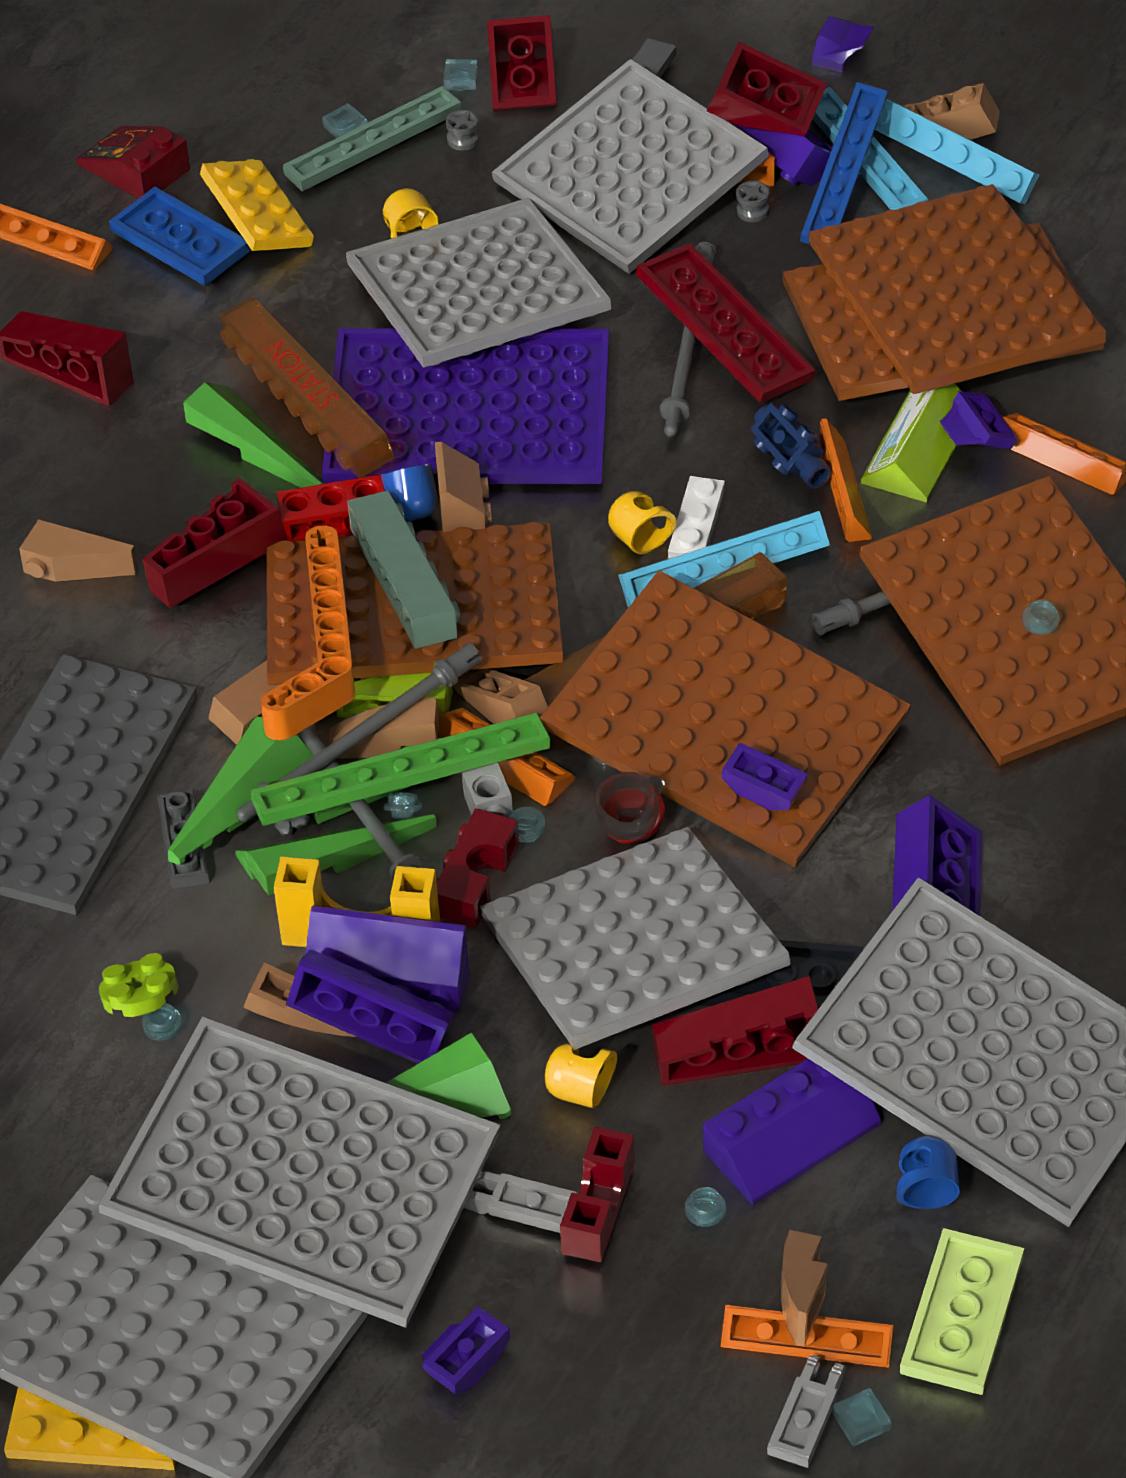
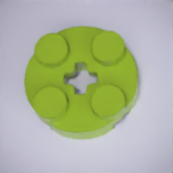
[99,953,179,1017]

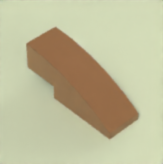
[328,698,440,759]
[243,962,356,1037]
[781,1230,828,1347]

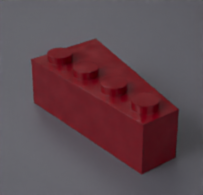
[0,311,134,407]
[142,478,286,608]
[652,976,818,1086]

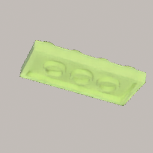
[900,1228,1024,1395]

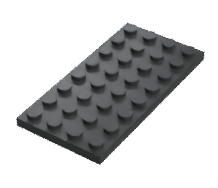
[0,654,197,915]

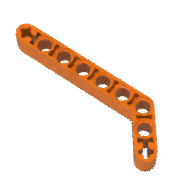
[260,526,355,740]

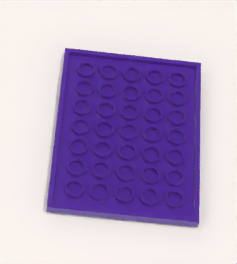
[322,328,609,484]

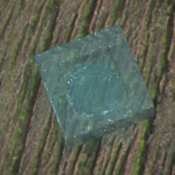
[443,59,478,91]
[322,103,368,138]
[832,1388,891,1447]

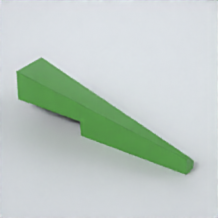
[183,382,326,488]
[168,716,322,865]
[235,814,437,896]
[386,1033,511,1119]

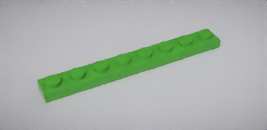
[250,713,550,826]

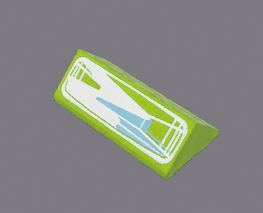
[861,383,962,502]

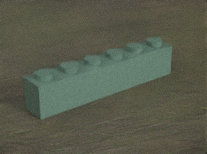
[347,491,461,649]

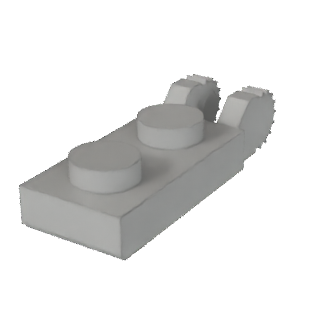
[464,1171,578,1233]
[767,1355,845,1468]

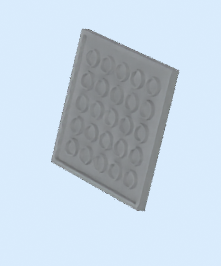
[492,59,769,274]
[346,198,611,368]
[480,827,790,1050]

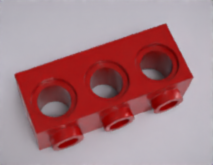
[276,474,385,542]

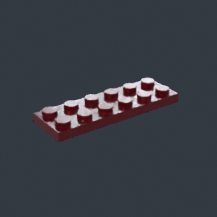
[636,243,816,403]

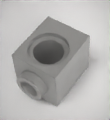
[462,762,513,819]

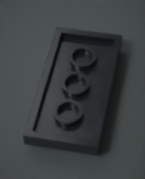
[699,940,863,1009]

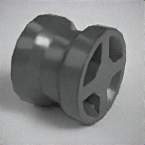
[446,110,479,151]
[736,181,769,222]

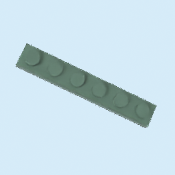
[283,86,461,191]

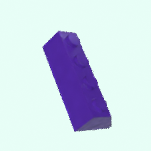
[725,120,832,187]
[892,795,982,916]
[306,906,470,1011]
[286,949,455,1064]
[703,1059,881,1205]

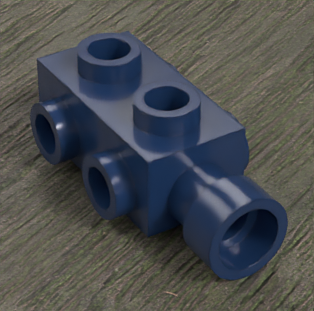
[750,403,831,488]

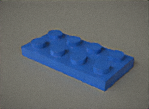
[109,187,251,286]

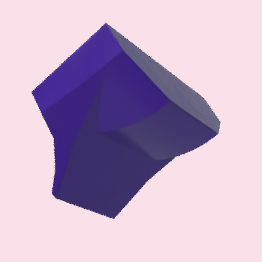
[812,16,874,72]
[940,391,1017,449]
[721,743,808,810]
[421,1306,510,1394]

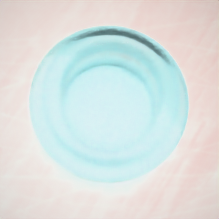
[1022,600,1059,635]
[384,793,422,818]
[508,807,545,843]
[142,1004,182,1041]
[685,1187,726,1227]

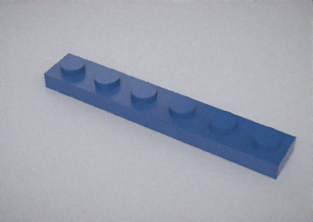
[800,82,888,244]

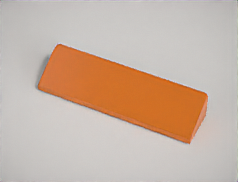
[0,204,113,271]
[1002,413,1126,495]
[819,418,872,542]
[438,708,575,806]
[721,1305,894,1368]

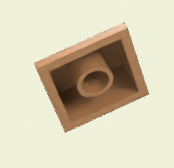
[435,442,492,532]

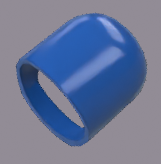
[381,465,439,521]
[896,1136,960,1209]

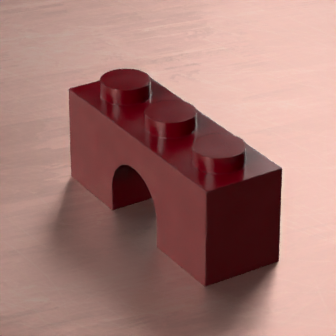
[436,808,519,929]
[560,1127,635,1262]

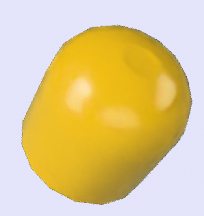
[383,188,438,238]
[608,491,677,554]
[545,1043,617,1109]

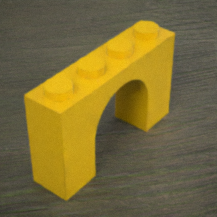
[274,857,440,947]

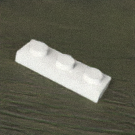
[668,476,725,559]

